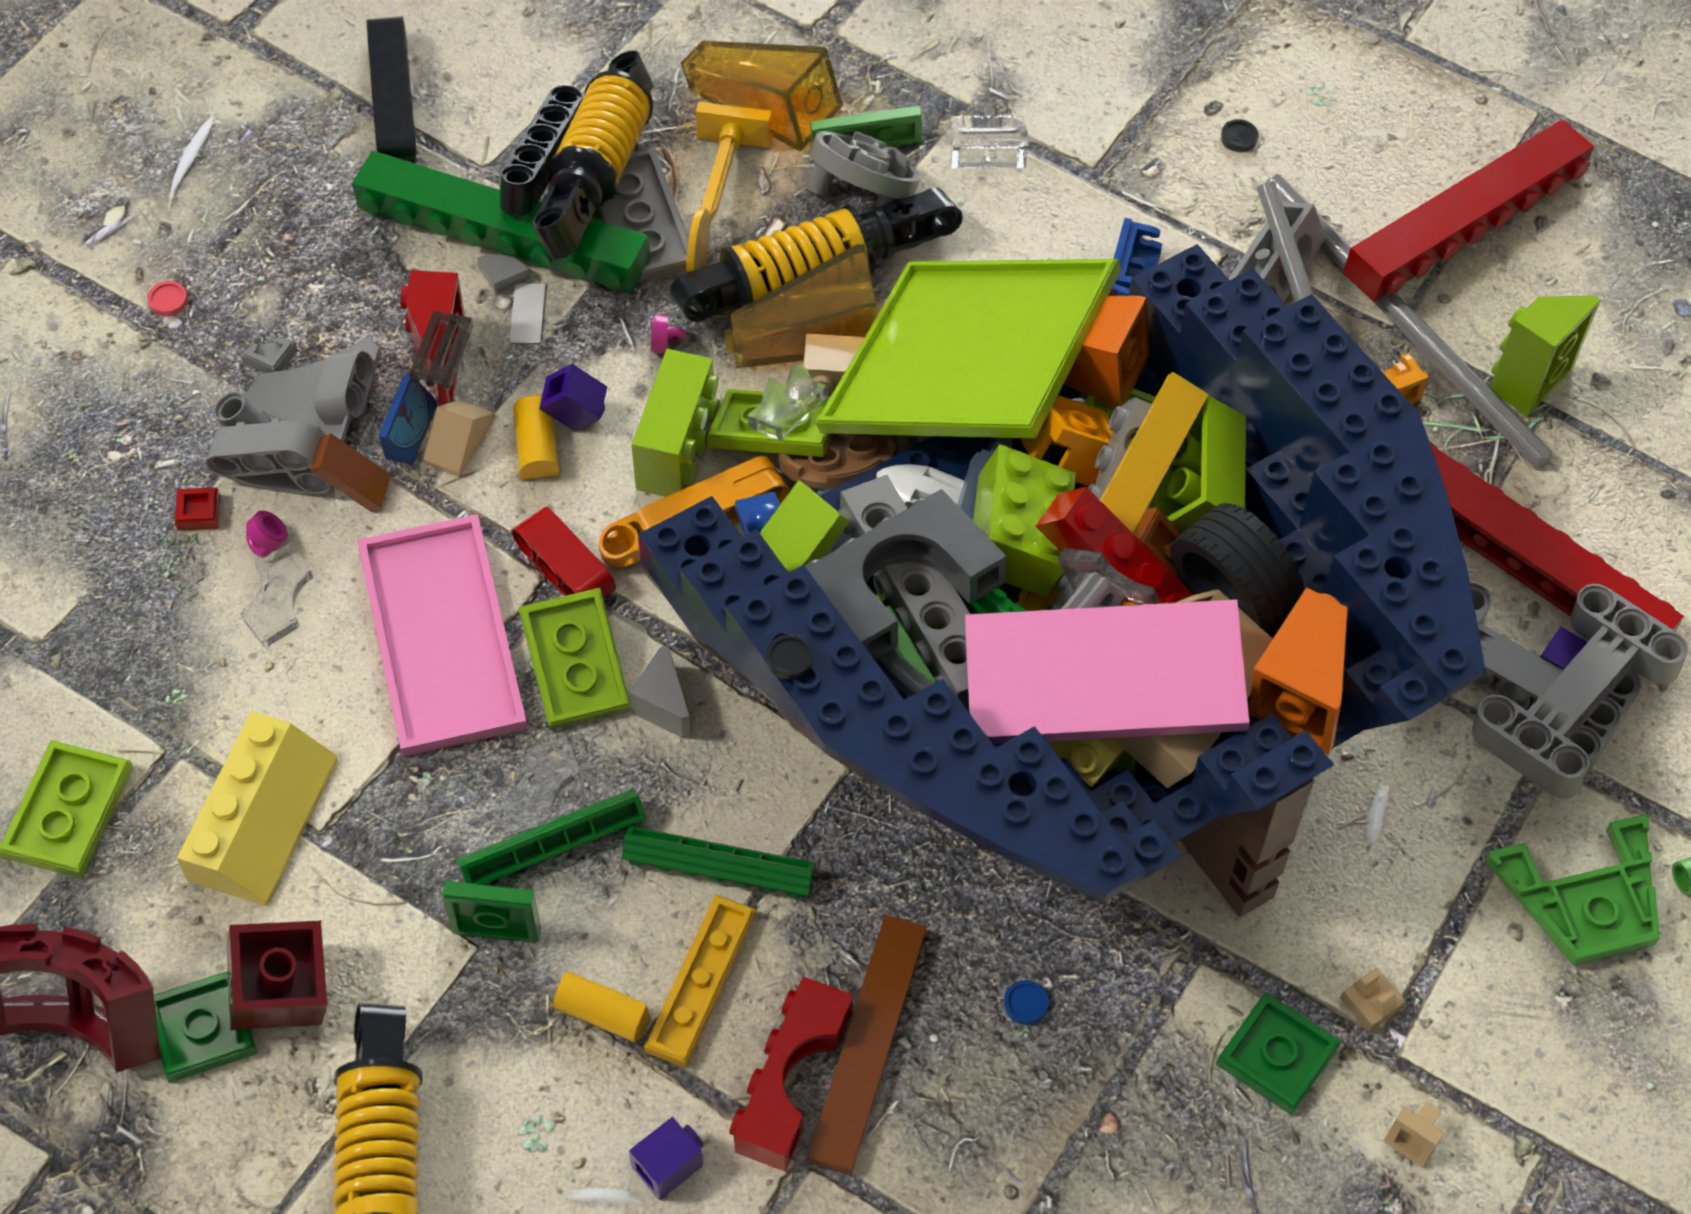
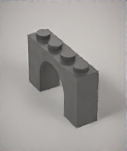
[805,489,1006,661]

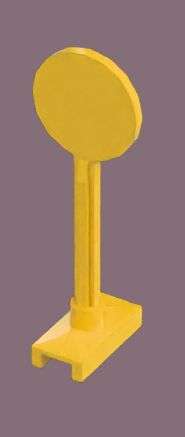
[686,102,772,272]

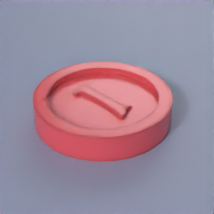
[147,281,188,316]

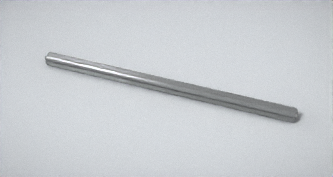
[1266,174,1552,469]

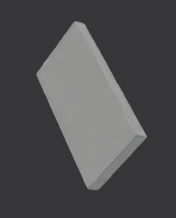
[597,147,689,282]

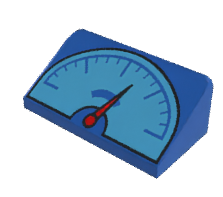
[379,373,437,464]

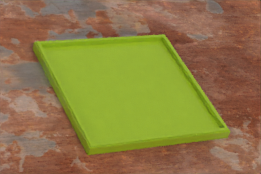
[816,259,1122,439]

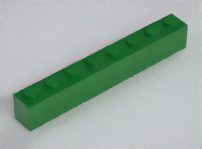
[352,151,651,293]

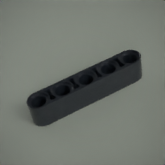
[366,16,417,161]
[500,85,583,216]

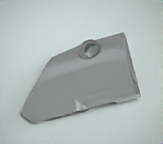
[206,337,382,494]

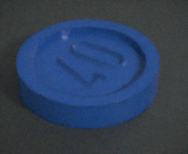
[1004,980,1049,1025]

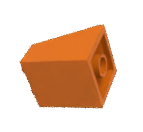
[1248,587,1347,755]

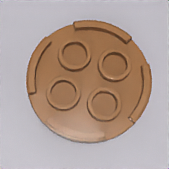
[777,434,897,489]

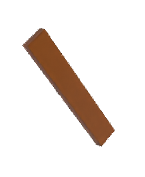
[807,915,927,1175]

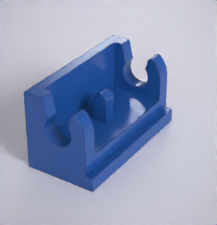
[1113,218,1162,289]

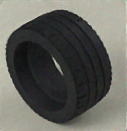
[1171,503,1305,633]

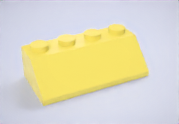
[177,711,338,906]

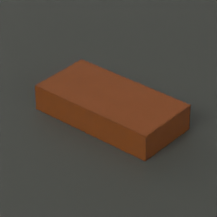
[310,433,391,512]

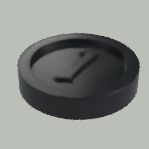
[1221,119,1258,152]
[766,634,813,680]

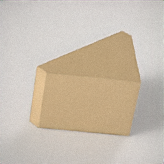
[423,400,496,477]

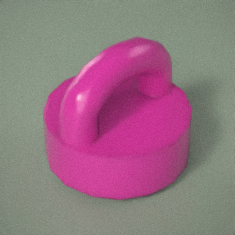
[651,315,687,354]
[246,511,288,557]

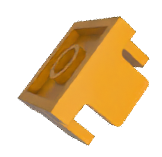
[1020,395,1129,486]

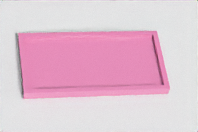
[357,514,528,757]
[965,600,1249,744]

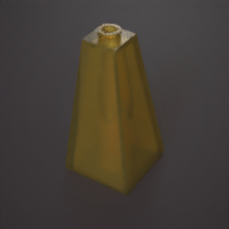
[681,40,843,151]
[724,244,876,368]

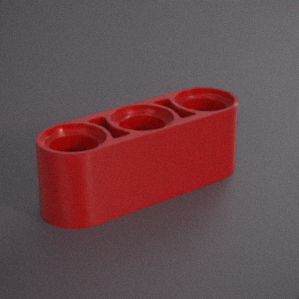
[511,507,616,598]

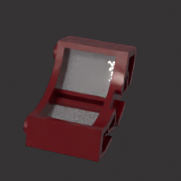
[0,924,161,1073]

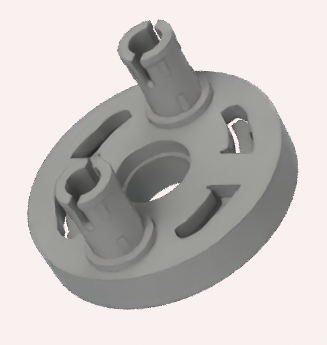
[805,131,921,207]

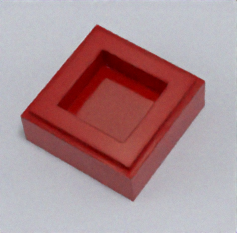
[175,487,220,530]

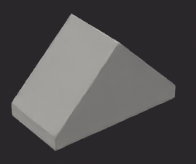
[629,645,691,738]

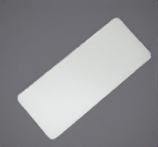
[510,283,545,343]

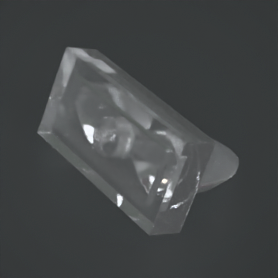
[747,363,829,440]

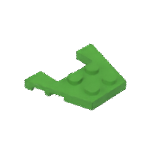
[1485,814,1660,966]

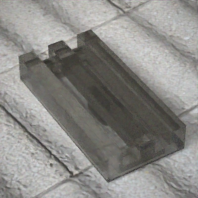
[409,311,473,390]

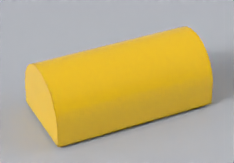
[513,395,560,480]
[553,971,651,1043]

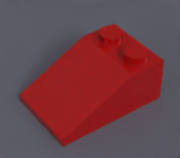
[400,270,466,406]

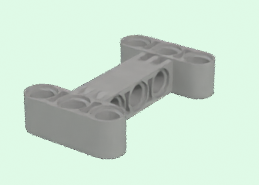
[1470,582,1641,776]
[1472,584,1688,799]

